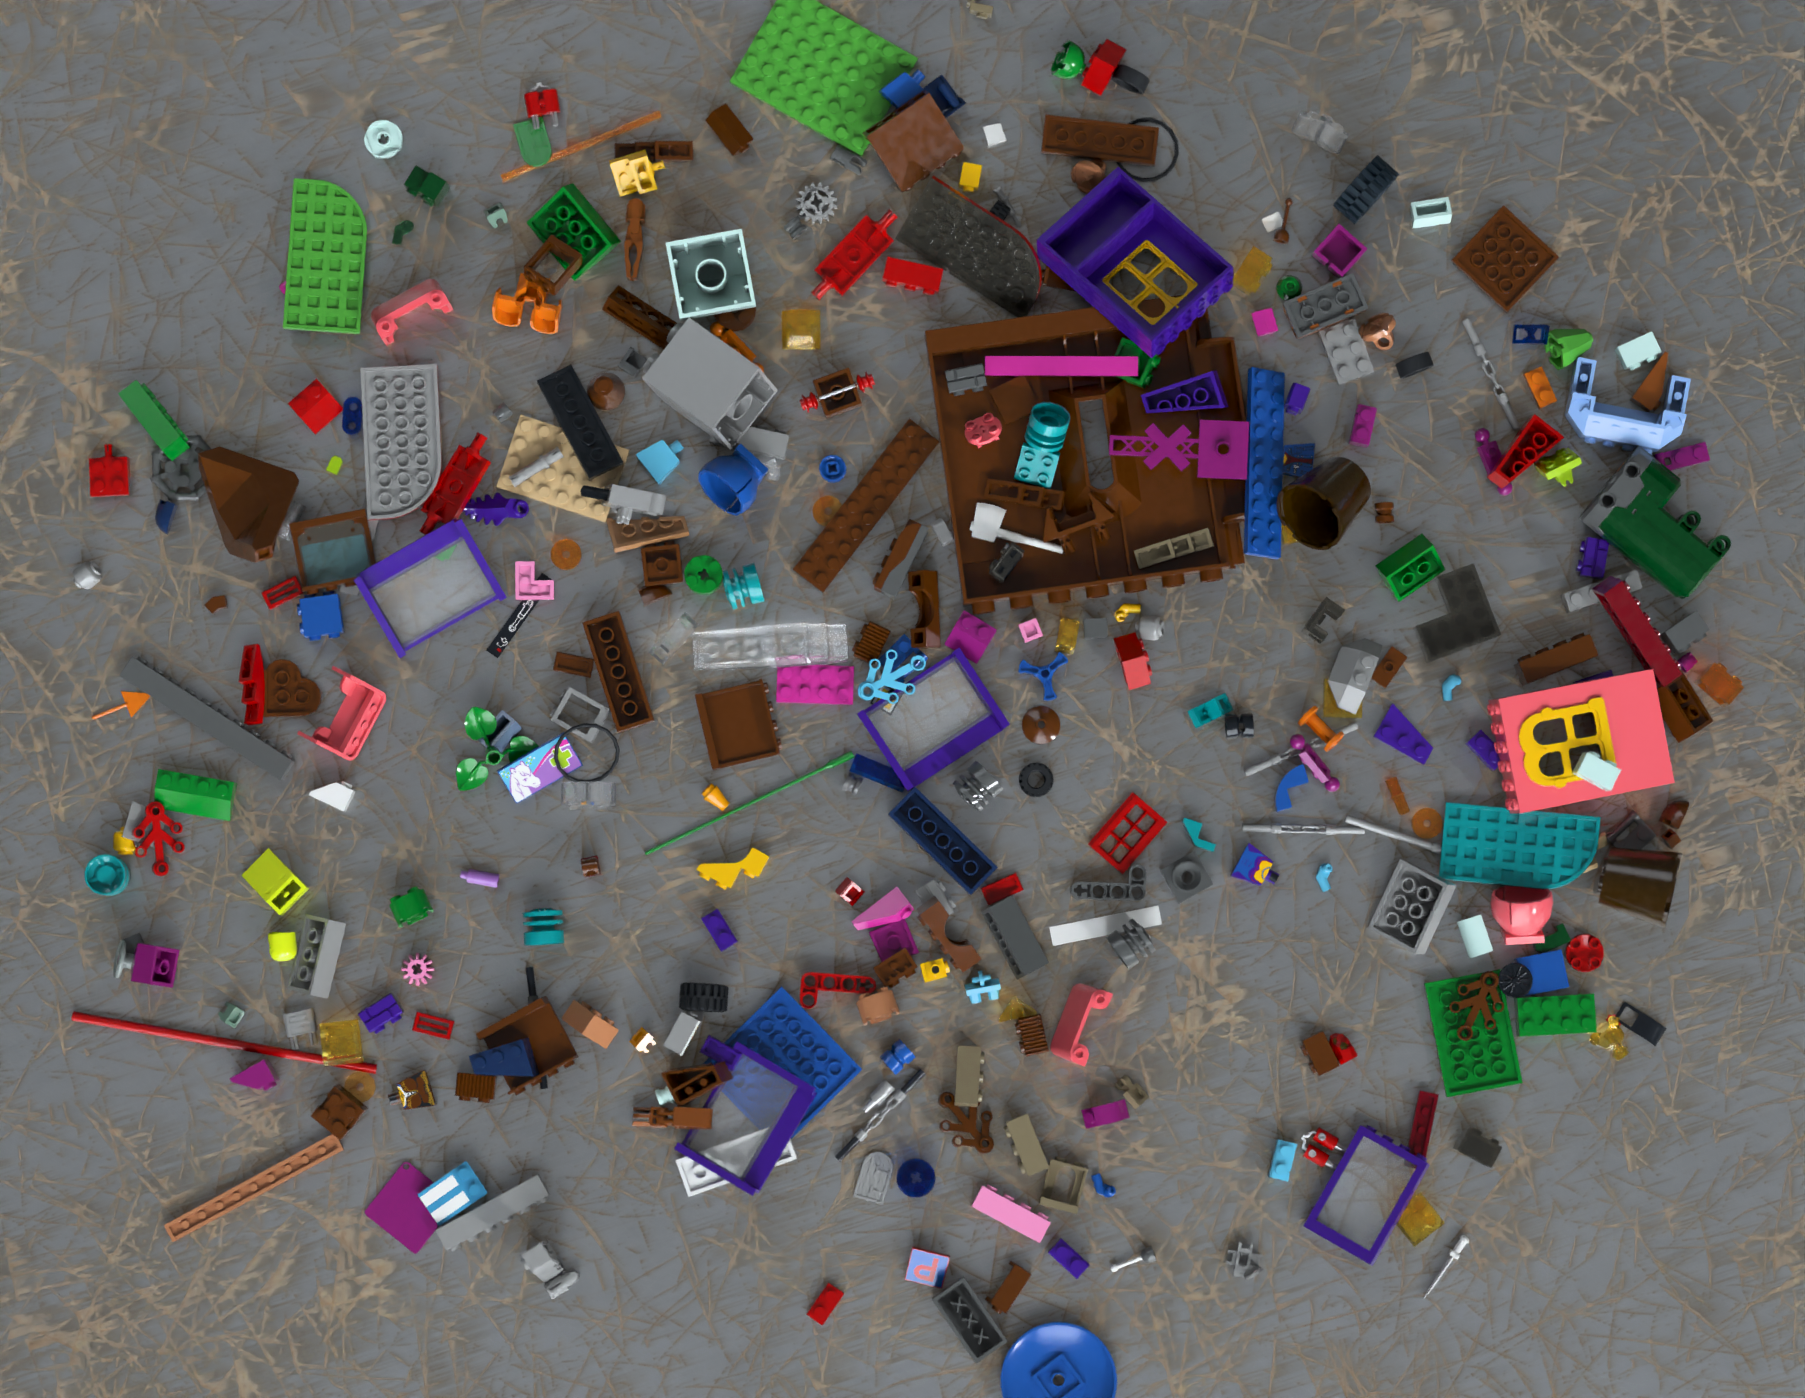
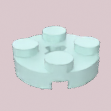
[364,120,403,159]

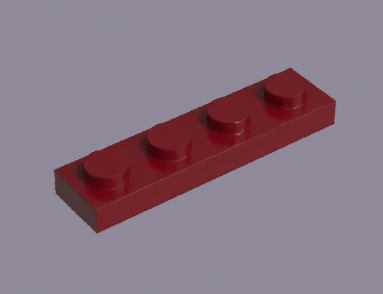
[1404,1090,1439,1169]

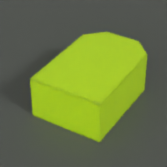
[326,456,343,475]

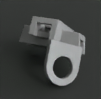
[1226,1242,1263,1281]

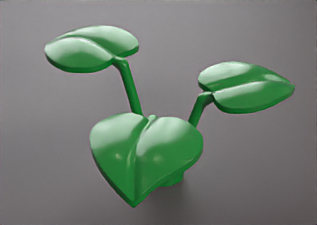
[456,706,538,791]

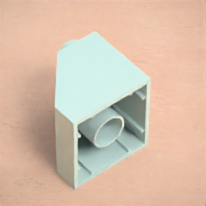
[666,229,756,321]

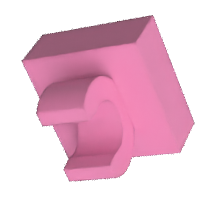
[1018,618,1043,643]

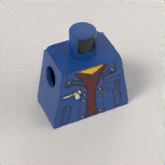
[1283,443,1315,479]

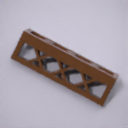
[602,285,677,349]

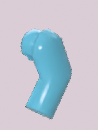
[1316,863,1333,892]

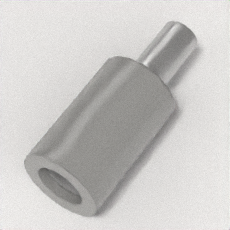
[862,1079,895,1113]

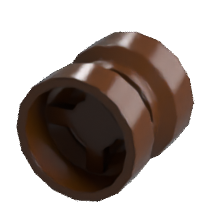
[1375,502,1394,523]

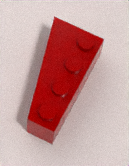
[1487,414,1565,489]

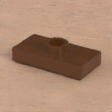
[1371,646,1407,688]

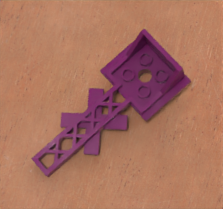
[1109,420,1249,480]

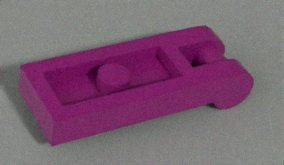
[1653,442,1710,471]

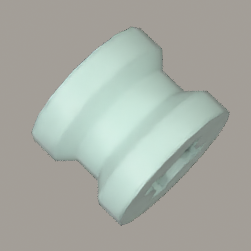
[655,1086,676,1107]

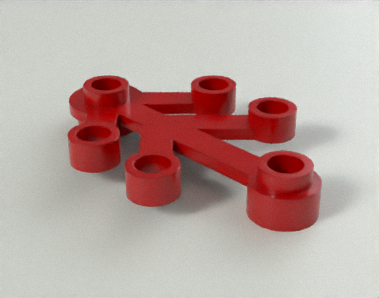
[132,801,185,876]

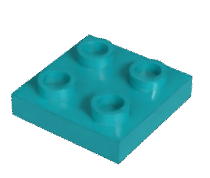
[1014,442,1060,489]

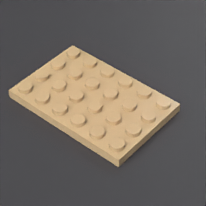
[496,414,630,523]

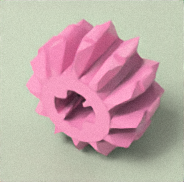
[401,953,434,986]

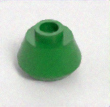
[1276,275,1302,301]

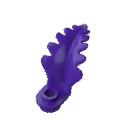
[463,492,529,526]

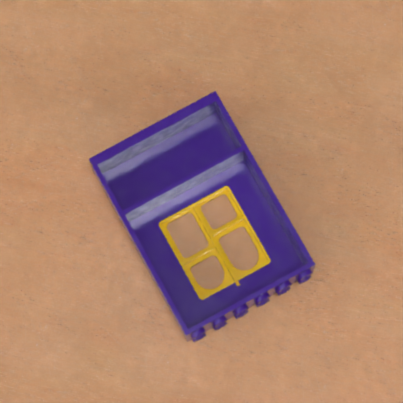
[1037,167,1233,358]

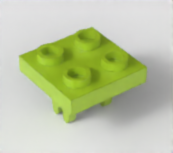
[1534,448,1582,487]

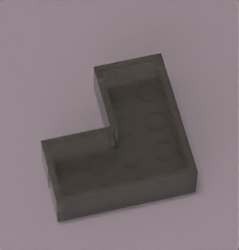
[1413,563,1501,663]

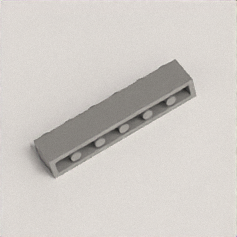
[435,1174,550,1252]

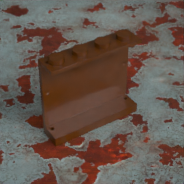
[476,996,579,1096]

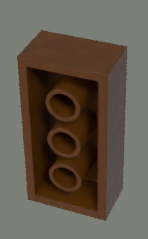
[1514,632,1598,686]

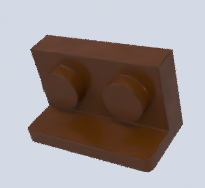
[873,947,917,989]

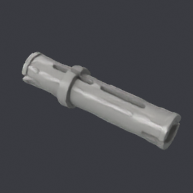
[509,447,564,487]

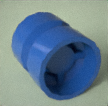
[879,1039,916,1075]

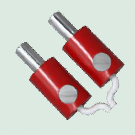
[1301,1127,1347,1170]

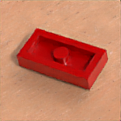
[806,1282,844,1325]

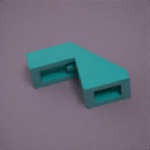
[1187,693,1234,728]
[1182,818,1216,852]

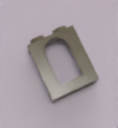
[1039,1156,1089,1214]

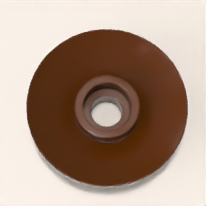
[1022,706,1060,744]

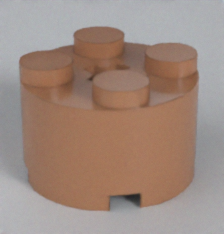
[856,987,900,1025]

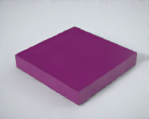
[869,919,919,962]

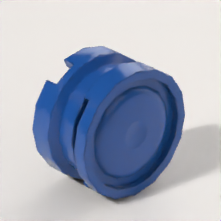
[819,455,847,483]

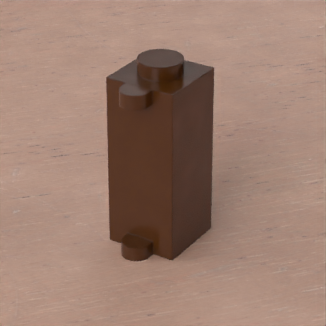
[706,104,754,156]
[985,1260,1032,1314]

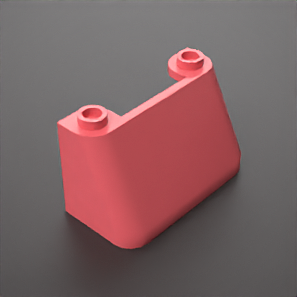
[371,279,454,346]
[1050,983,1113,1066]

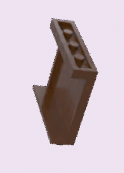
[862,89,965,192]
[695,679,783,770]

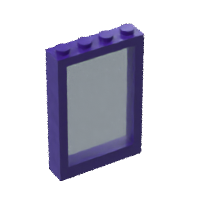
[1304,1125,1430,1266]

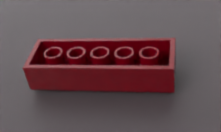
[1592,576,1682,687]

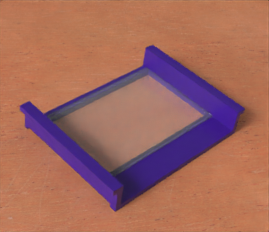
[353,517,507,658]
[857,648,1010,791]
[674,1042,817,1196]

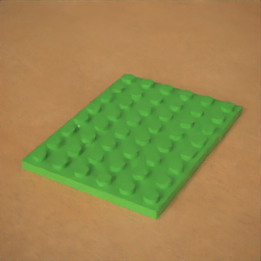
[729,0,918,157]

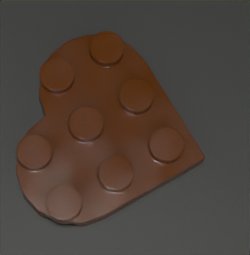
[263,659,322,717]

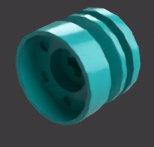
[1024,402,1071,453]
[723,563,764,610]
[522,908,565,946]

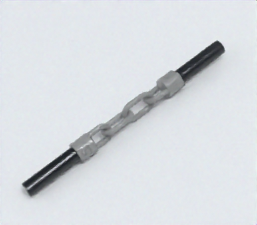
[835,1069,926,1162]

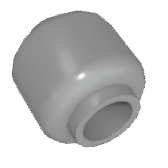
[73,561,102,590]
[1135,615,1164,640]

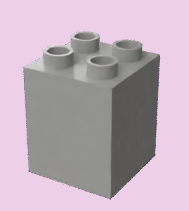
[642,318,778,451]

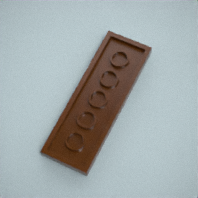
[1041,114,1159,166]

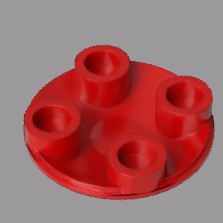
[1566,934,1604,972]

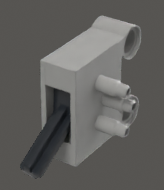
[580,484,667,525]

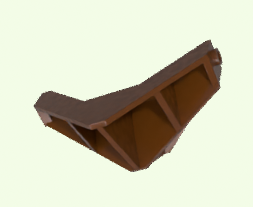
[198,446,299,563]

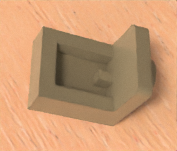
[966,0,993,19]

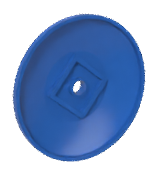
[1000,1322,1117,1398]

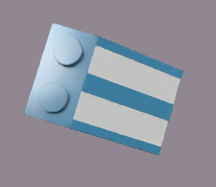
[417,1161,488,1226]

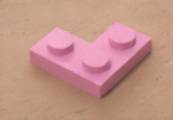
[515,561,554,600]

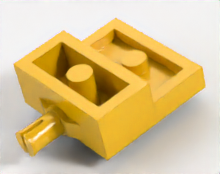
[609,150,665,197]

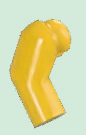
[1114,603,1141,622]

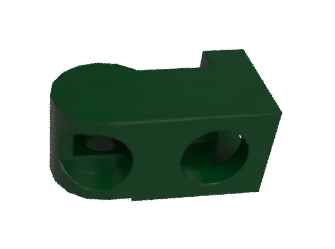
[1533,923,1571,953]

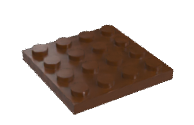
[1451,205,1559,313]

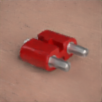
[524,82,561,129]

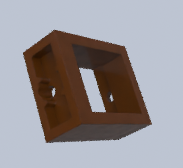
[524,234,582,296]

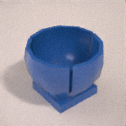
[698,443,769,516]

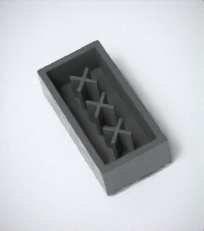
[932,1276,1008,1364]

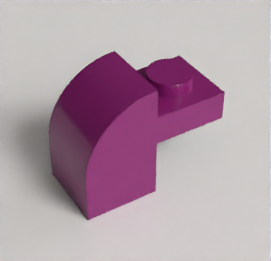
[1081,1099,1130,1129]

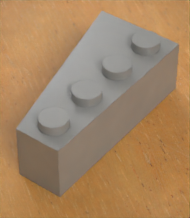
[521,1239,566,1283]

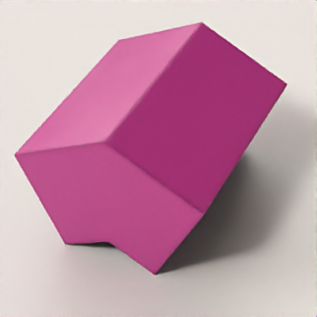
[1251,308,1278,336]

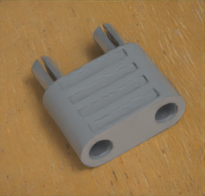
[283,1008,318,1050]

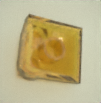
[782,309,820,350]
[1397,1192,1445,1247]

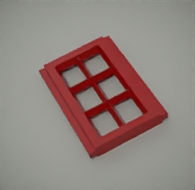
[1088,792,1167,874]

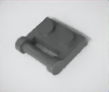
[1606,810,1656,849]

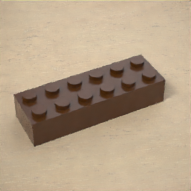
[582,611,655,733]

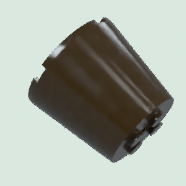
[1277,457,1371,550]
[1597,847,1682,928]

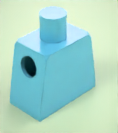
[636,440,684,485]

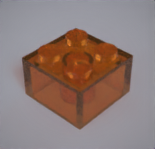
[1694,662,1744,707]

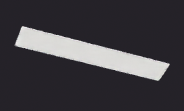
[1049,906,1162,946]

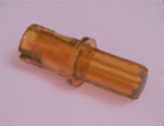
[1385,777,1410,815]

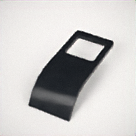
[1614,1002,1666,1046]

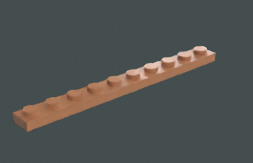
[164,1134,345,1242]

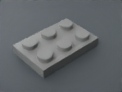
[1318,318,1375,385]

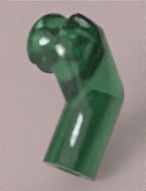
[392,220,414,245]

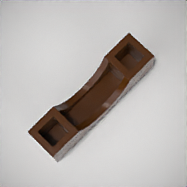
[908,570,941,649]
[916,896,981,973]

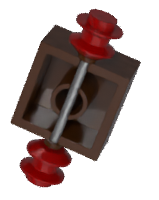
[799,367,875,419]

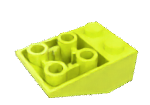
[241,848,309,916]

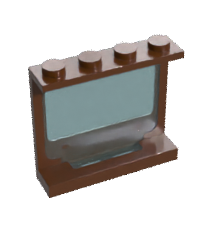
[289,509,376,595]

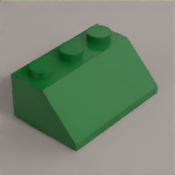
[1375,534,1446,602]

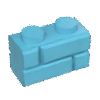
[1268,1139,1297,1182]

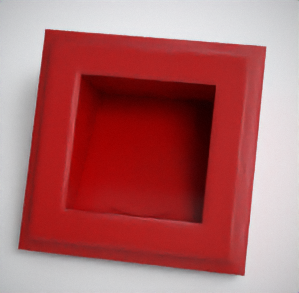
[835,877,865,906]

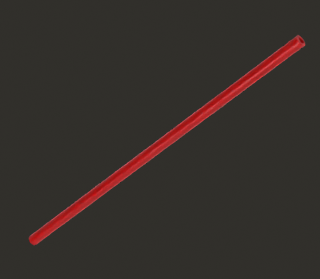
[72,1011,377,1074]

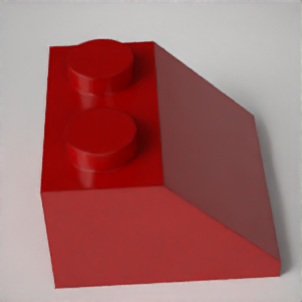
[288,378,344,435]

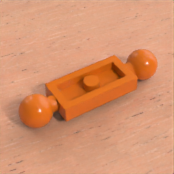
[710,321,764,372]

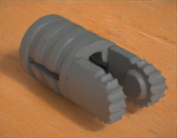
[830,145,868,175]

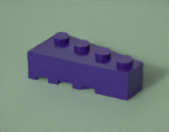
[1141,370,1228,413]

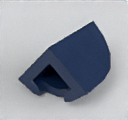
[155,500,178,534]

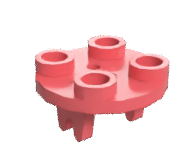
[965,413,1002,448]

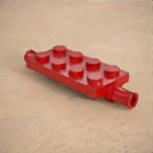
[811,209,898,300]
[419,432,491,535]

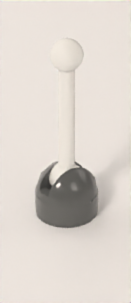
[1110,1246,1157,1272]

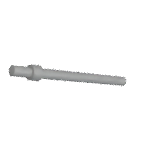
[1344,815,1442,855]

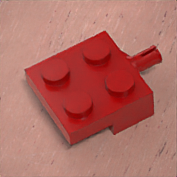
[89,444,130,497]

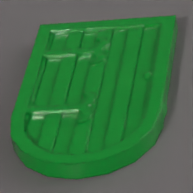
[513,117,552,167]

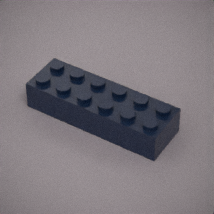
[888,787,998,896]

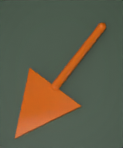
[92,691,150,719]

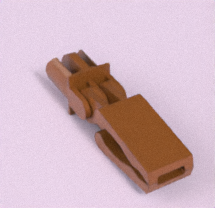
[624,198,646,281]
[632,1106,713,1129]

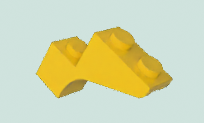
[697,847,769,890]

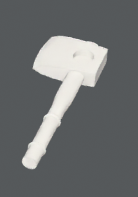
[970,503,1063,554]

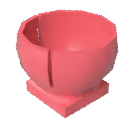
[1490,886,1553,945]

